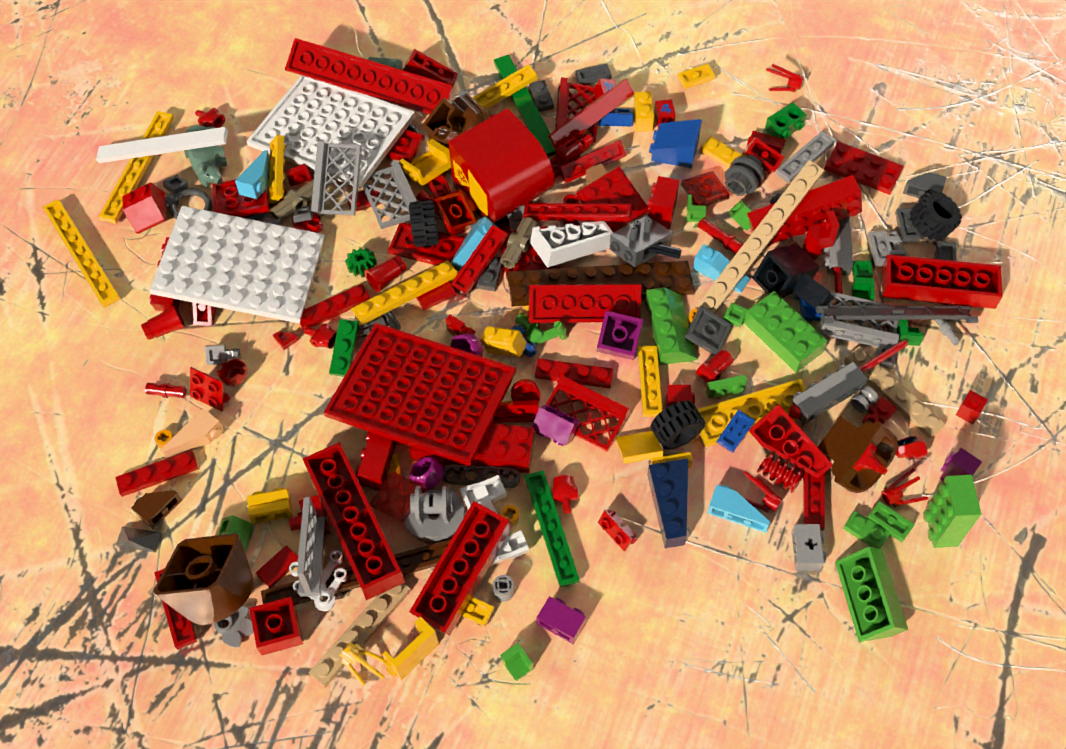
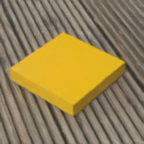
[615,431,663,464]

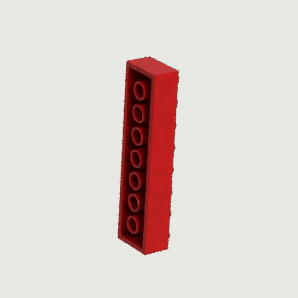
[302,442,405,601]

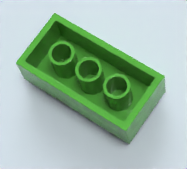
[744,291,827,373]
[923,475,982,548]

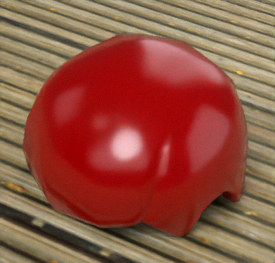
[216,359,248,386]
[511,379,540,403]

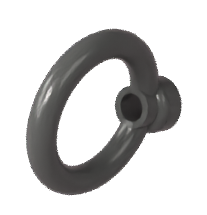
[165,188,212,219]

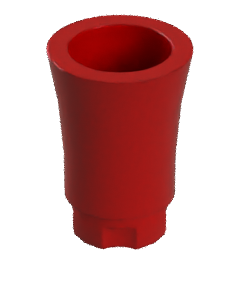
[364,255,407,292]
[141,305,186,340]

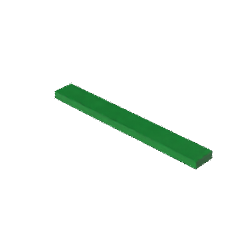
[493,55,556,157]

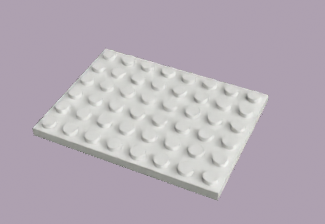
[246,76,416,189]
[150,206,325,323]

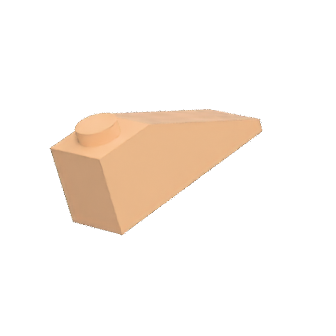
[160,408,224,459]

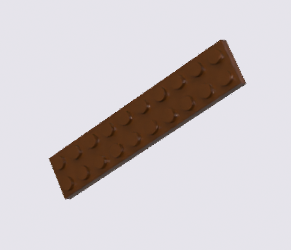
[507,260,695,307]

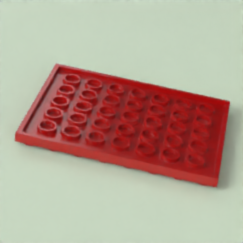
[323,323,516,466]

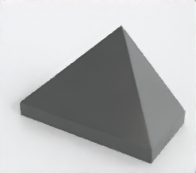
[116,526,162,553]

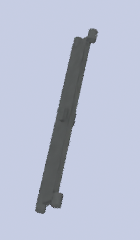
[816,305,978,323]

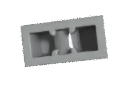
[791,524,826,571]

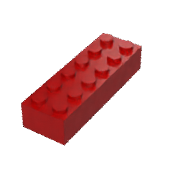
[747,175,862,247]
[882,254,1003,309]
[410,423,534,473]
[409,501,513,636]

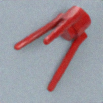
[766,64,803,92]
[881,468,928,508]
[744,471,783,513]

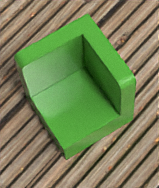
[686,194,706,222]
[729,200,753,231]
[500,643,533,681]

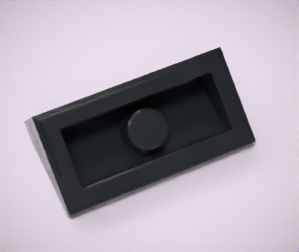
[793,273,833,309]

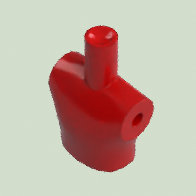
[195,108,225,128]
[304,324,337,349]
[552,475,578,514]

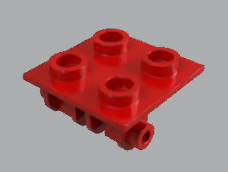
[190,367,230,412]

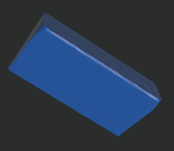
[599,108,633,127]

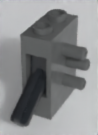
[609,215,682,267]

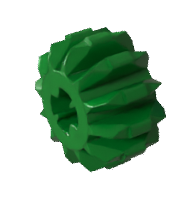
[345,247,377,278]

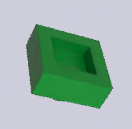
[852,260,873,280]

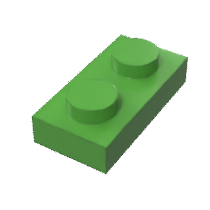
[706,375,747,398]
[867,501,915,542]
[843,510,890,549]

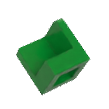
[851,277,875,305]
[897,320,924,346]

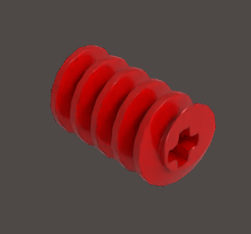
[757,453,802,494]

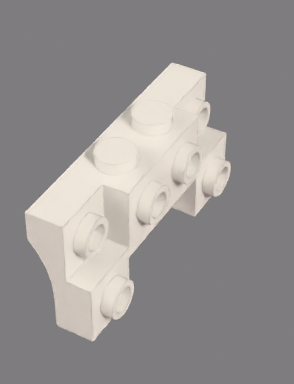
[460,475,530,566]

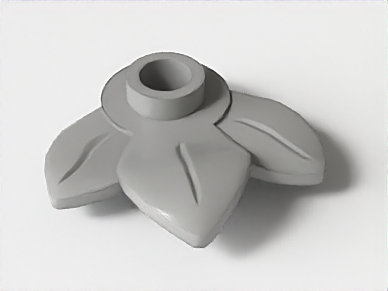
[214,606,254,648]

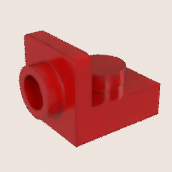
[285,164,314,186]

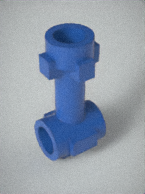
[511,324,537,357]

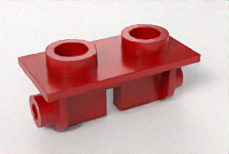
[598,510,638,551]

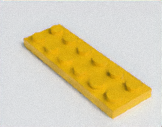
[697,379,806,447]

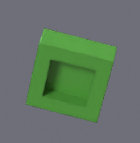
[723,302,748,328]

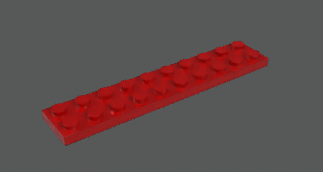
[285,38,453,115]

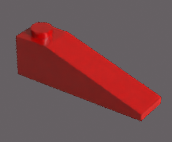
[748,404,833,478]

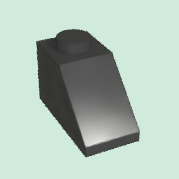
[903,172,947,199]

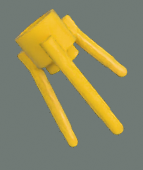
[339,642,385,686]

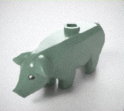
[184,125,228,188]

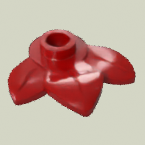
[291,214,323,233]

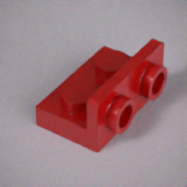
[747,131,786,154]

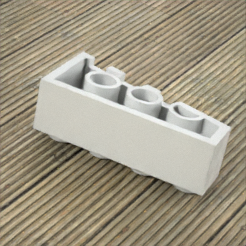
[530,221,613,268]

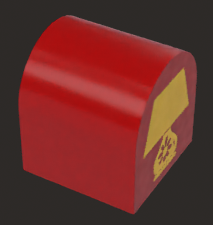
[448,108,555,223]

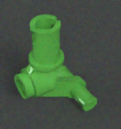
[515,313,567,345]

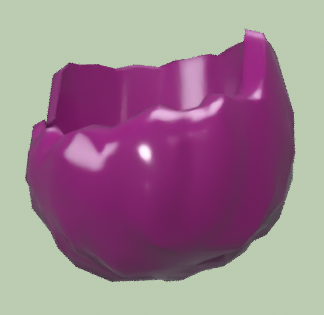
[451,334,484,357]
[409,456,444,490]

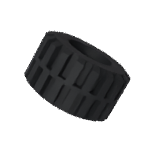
[910,191,962,241]
[409,199,439,247]
[650,401,706,450]

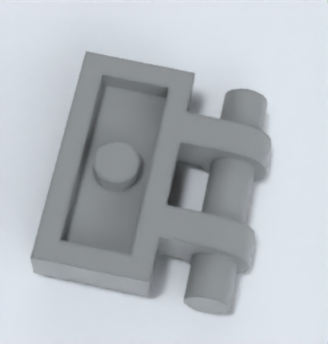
[867,231,906,266]

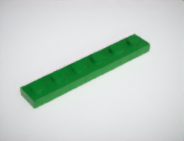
[524,470,580,588]

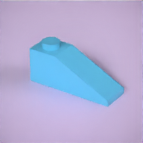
[235,150,269,199]
[451,217,497,271]
[693,244,750,294]
[707,484,770,533]

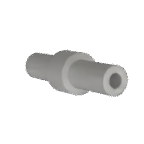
[934,319,960,346]

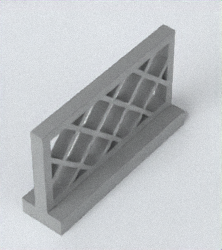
[311,141,362,216]
[362,160,417,229]
[818,291,899,348]
[297,497,326,596]

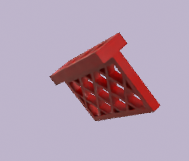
[555,77,597,143]
[546,375,630,452]

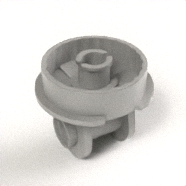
[403,486,464,544]

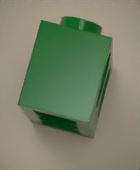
[765,103,807,139]

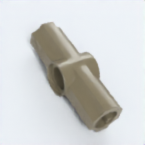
[270,180,314,221]
[500,217,537,269]

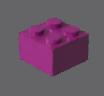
[596,311,643,360]

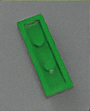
[329,319,359,377]

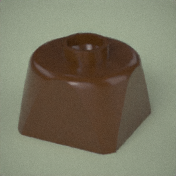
[153,533,254,625]

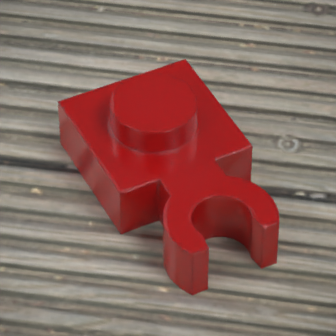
[445,314,476,335]
[862,397,897,424]

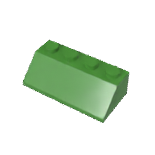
[645,288,697,365]
[835,546,908,642]

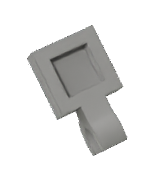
[205,344,241,365]

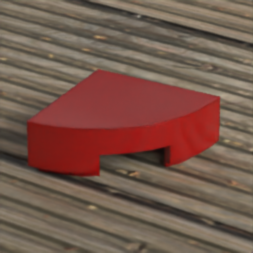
[272,332,299,350]

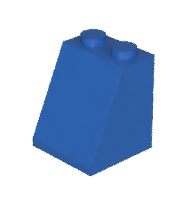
[649,119,702,169]

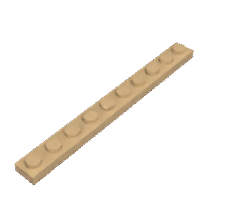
[696,160,824,314]

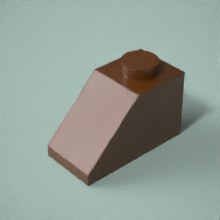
[131,490,182,529]

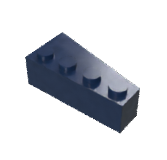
[647,458,688,548]

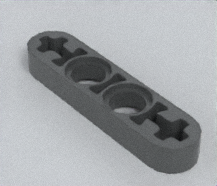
[443,464,520,488]

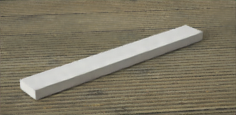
[96,127,228,163]

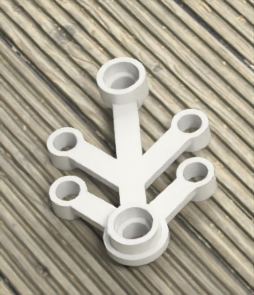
[289,550,348,611]

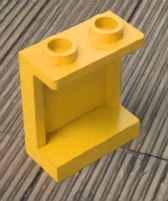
[399,139,451,186]
[382,617,439,680]

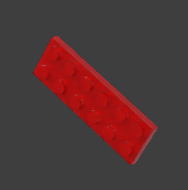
[528,284,641,323]

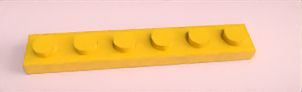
[351,261,457,325]

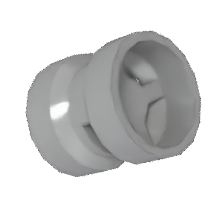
[850,386,879,413]
[493,575,515,602]

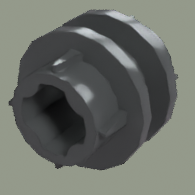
[724,155,764,196]

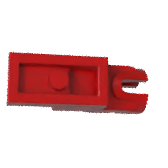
[549,129,593,179]
[802,210,839,260]

